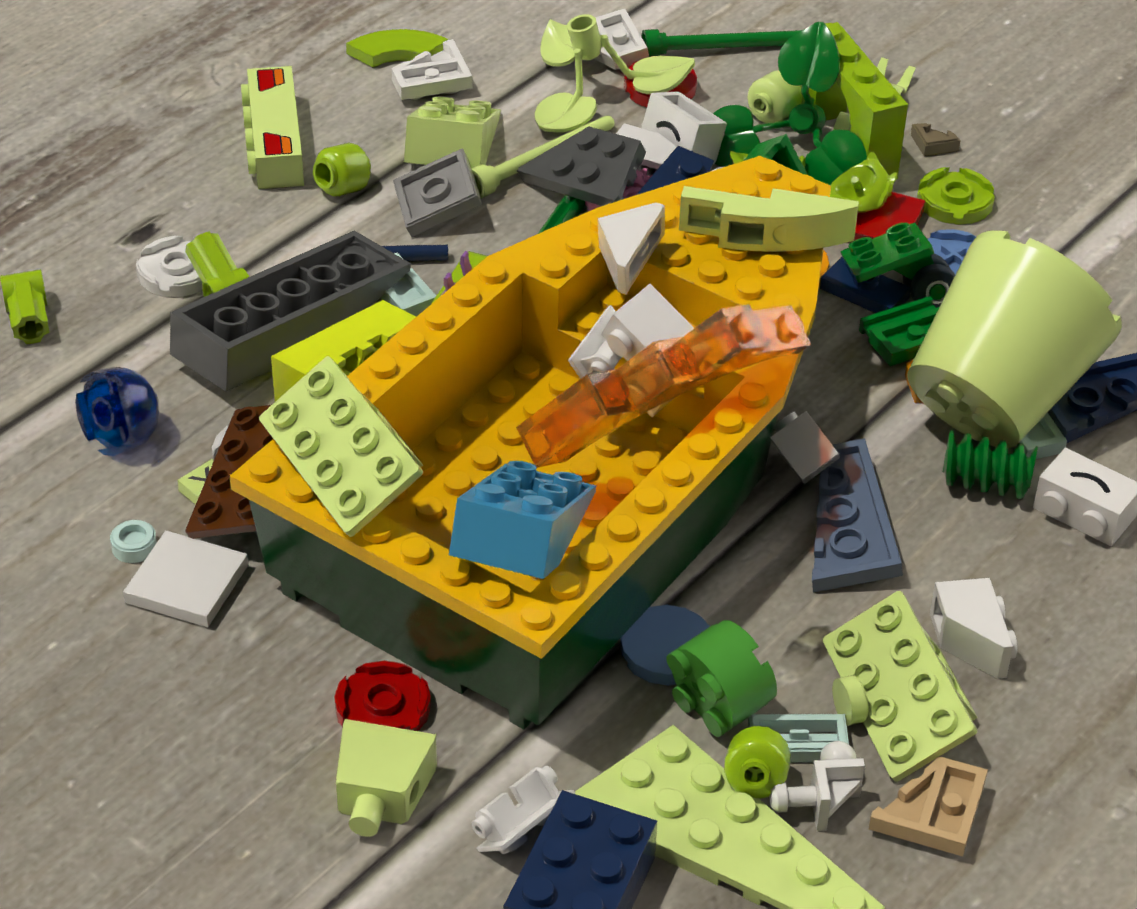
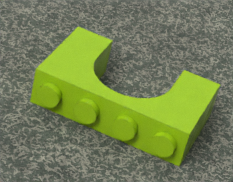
[800,22,908,180]

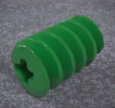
[942,430,1038,500]

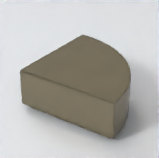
[911,123,961,157]

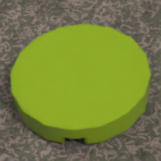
[917,167,995,225]

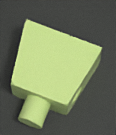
[336,719,437,837]

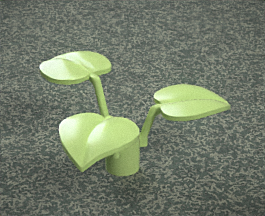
[535,14,695,132]

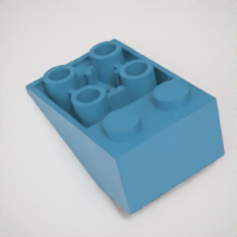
[449,461,597,579]

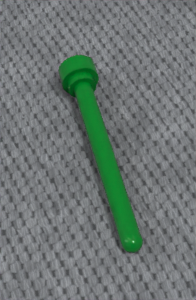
[641,29,802,57]

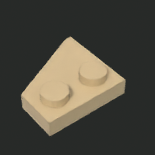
[869,756,988,856]

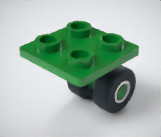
[841,223,955,308]

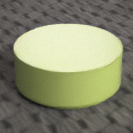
[832,675,869,726]

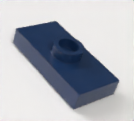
[820,257,911,313]

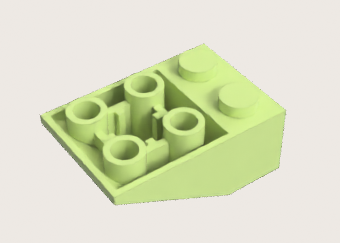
[404,97,501,169]

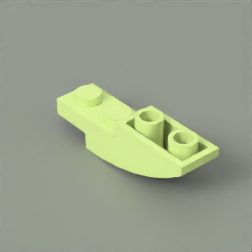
[679,186,859,252]

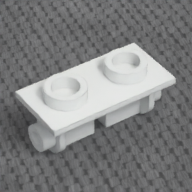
[568,305,622,395]
[472,766,576,854]

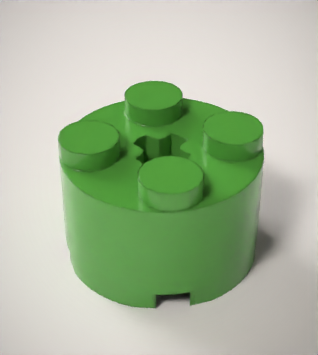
[666,620,777,737]

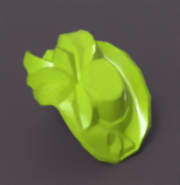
[830,152,897,213]

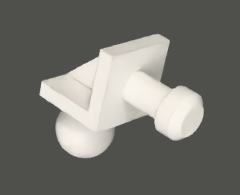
[769,741,865,831]

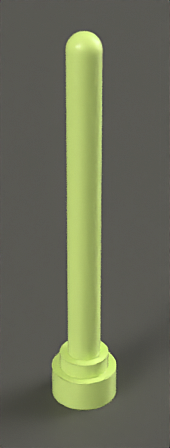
[472,115,615,198]

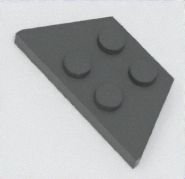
[517,126,646,206]

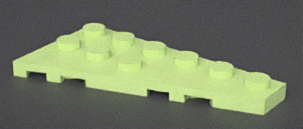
[575,725,885,909]

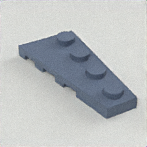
[812,438,903,592]

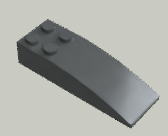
[170,230,411,392]

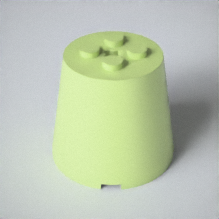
[907,230,1122,448]

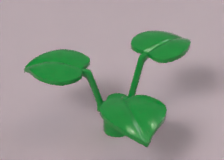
[713,22,867,185]

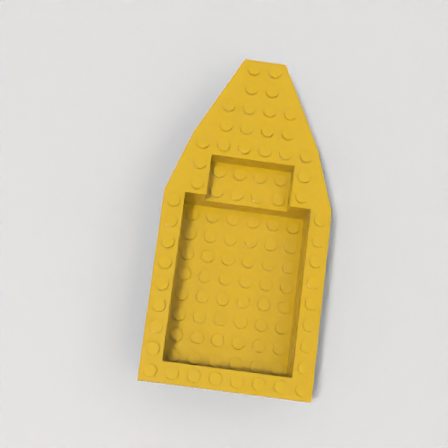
[230,156,831,730]

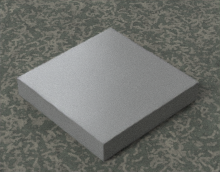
[393,148,483,237]

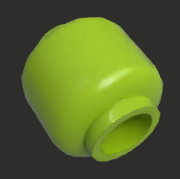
[313,142,371,197]
[724,726,791,799]

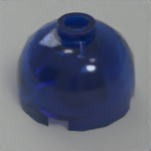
[75,367,159,456]

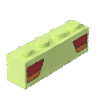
[241,66,304,189]

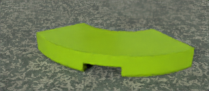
[346,29,448,68]

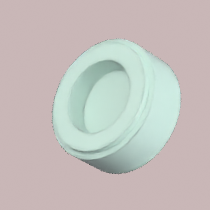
[110,520,157,563]

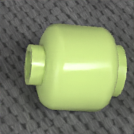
[747,70,803,123]

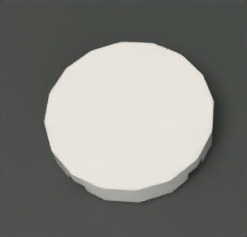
[136,236,202,297]

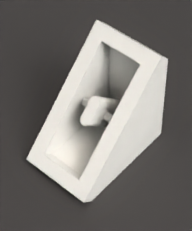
[598,202,665,295]

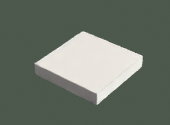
[123,530,249,628]

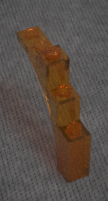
[516,304,811,468]

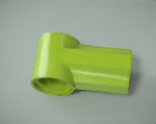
[185,231,250,297]
[0,269,50,344]

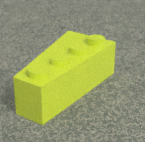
[271,300,416,402]

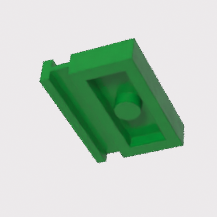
[859,296,939,366]

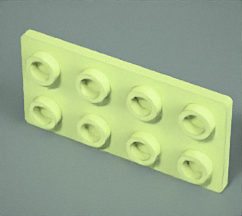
[259,356,423,537]
[823,591,978,782]

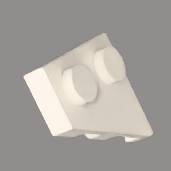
[594,8,649,70]
[392,39,473,100]

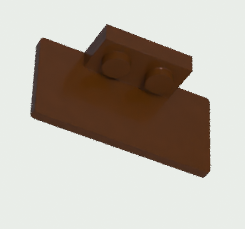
[185,405,273,539]

